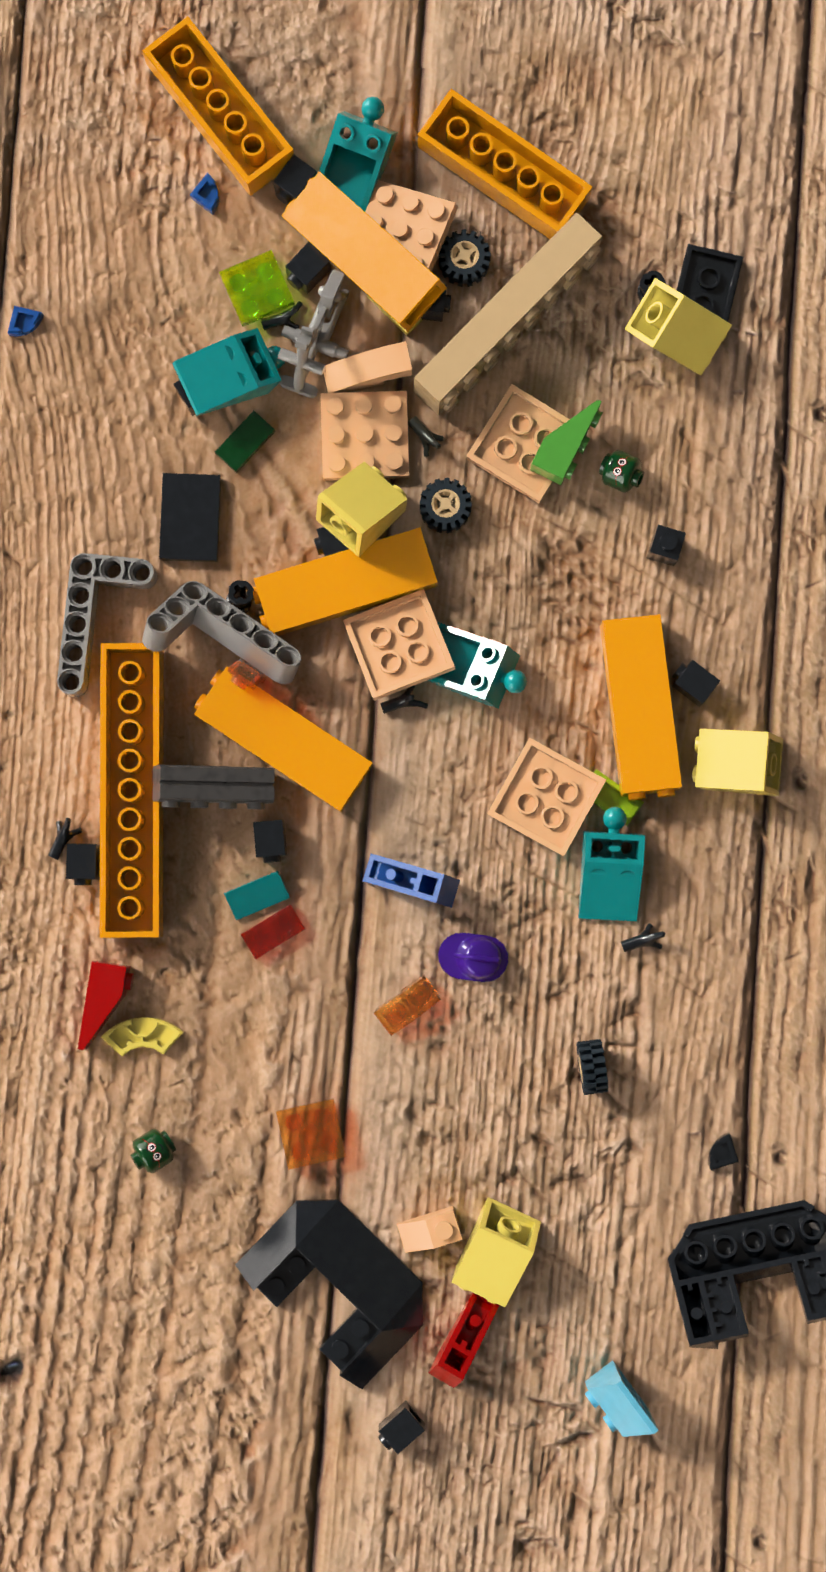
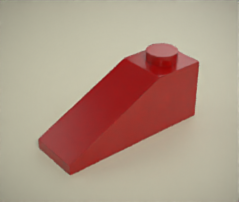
[77,961,134,1050]
[428,1292,500,1388]

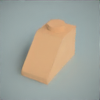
[397,1206,462,1253]

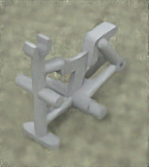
[278,269,350,398]

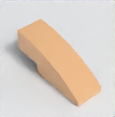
[323,341,412,393]

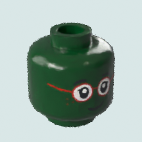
[599,450,644,493]
[130,1129,176,1173]

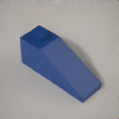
[363,853,460,908]

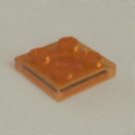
[276,1098,346,1170]

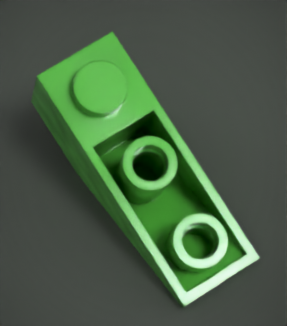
[530,400,603,485]

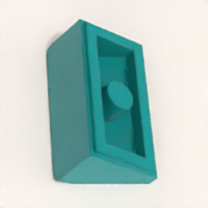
[224,871,290,920]

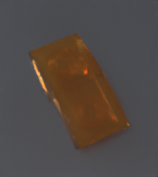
[227,658,268,691]
[374,975,441,1036]

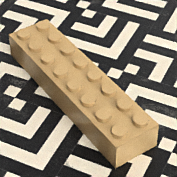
[414,212,602,416]

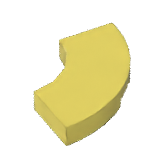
[101,1017,184,1057]

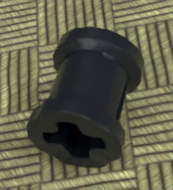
[637,271,666,301]
[226,580,254,613]

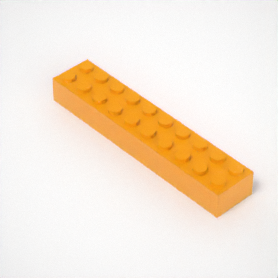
[100,643,164,938]

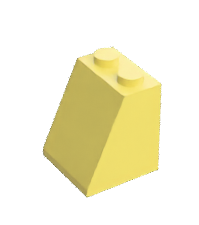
[625,278,732,375]
[316,461,408,557]
[692,729,783,796]
[452,1197,541,1307]

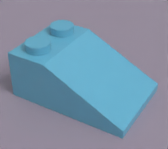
[585,1360,659,1437]

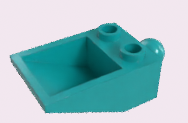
[319,97,398,212]
[172,328,285,416]
[427,622,527,708]
[578,807,645,921]

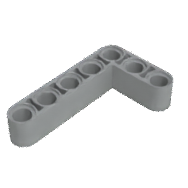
[57,553,158,697]
[142,581,301,684]

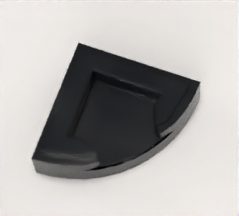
[708,1132,739,1170]

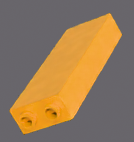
[281,171,447,332]
[253,527,438,636]
[600,614,682,801]
[194,666,373,812]

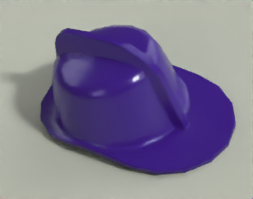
[438,933,508,982]

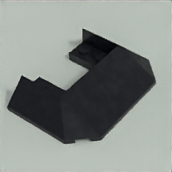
[235,1199,423,1389]
[668,1200,826,1349]

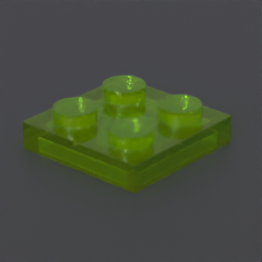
[219,250,295,327]

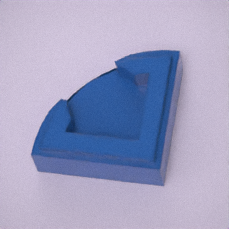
[190,173,219,215]
[7,306,44,337]

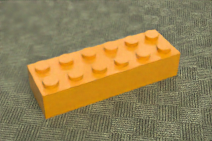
[142,16,294,196]
[418,89,593,239]

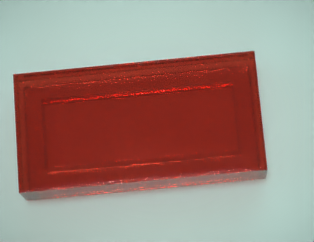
[241,904,306,960]

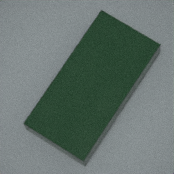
[215,410,275,473]

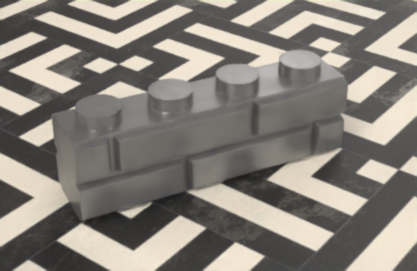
[153,765,275,809]

